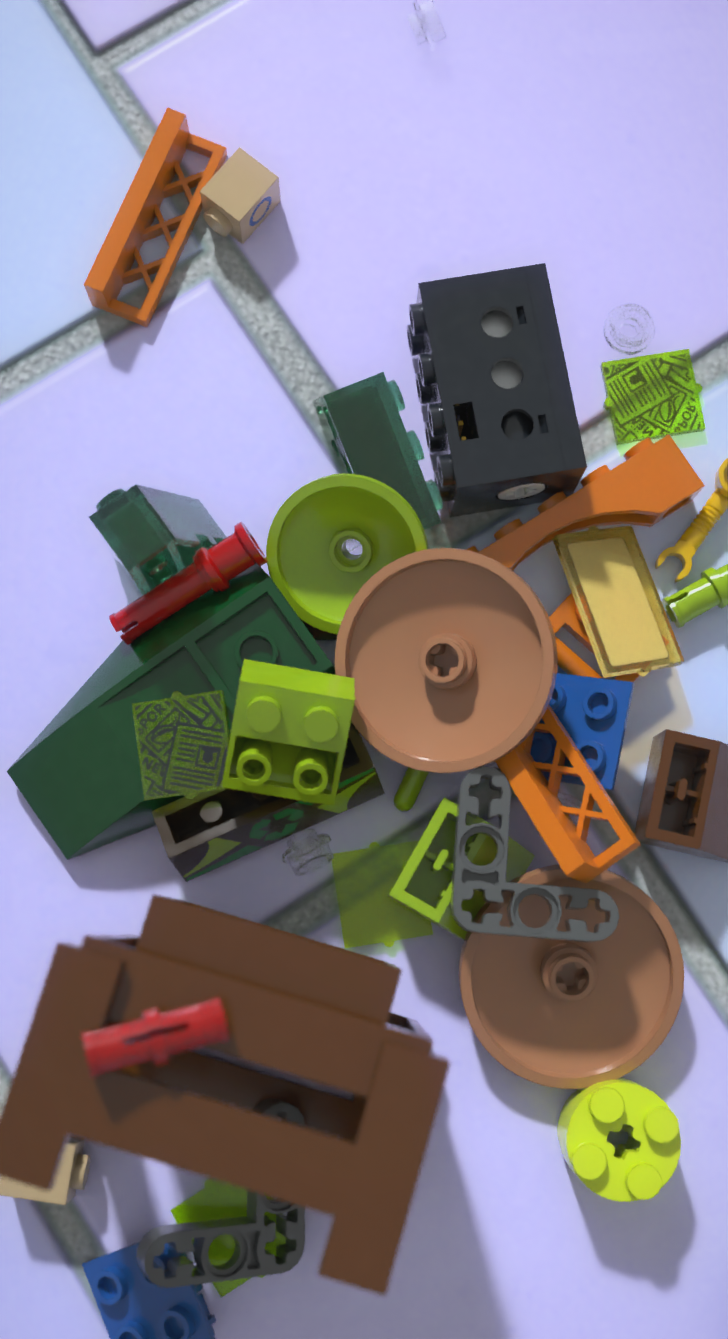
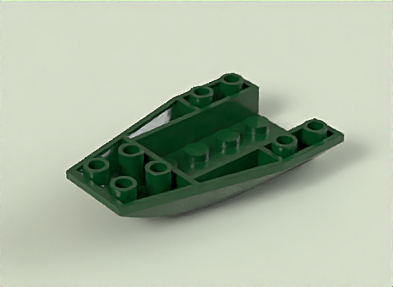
[6,564,352,860]

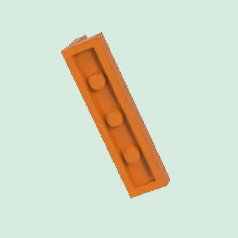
[84,107,227,327]
[495,705,641,884]

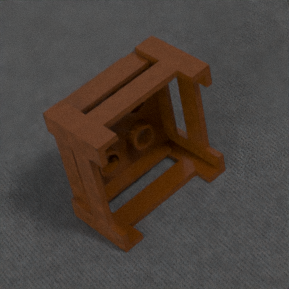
[0,894,451,1296]

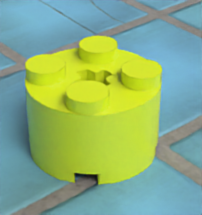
[557,1077,681,1202]

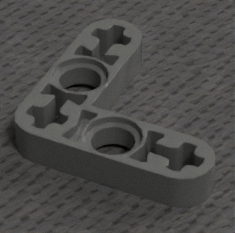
[451,766,619,942]
[136,1098,305,1288]

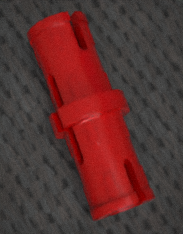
[82,997,229,1078]

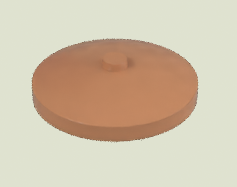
[335,548,558,773]
[459,864,684,1089]

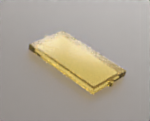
[553,525,685,678]

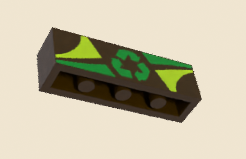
[151,723,385,882]

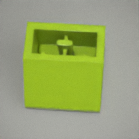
[221,659,355,806]
[387,797,535,941]

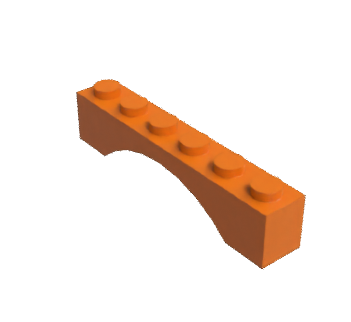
[466,434,705,571]

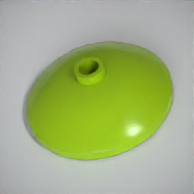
[266,473,428,634]

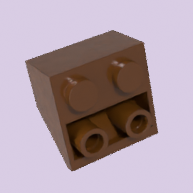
[634,729,728,863]

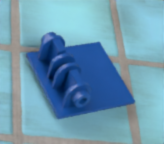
[530,673,635,791]
[82,1242,216,1339]

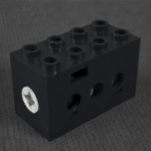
[407,263,587,517]

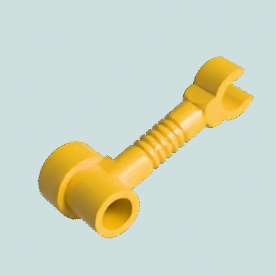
[655,458,728,583]

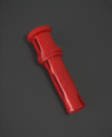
[109,521,268,645]

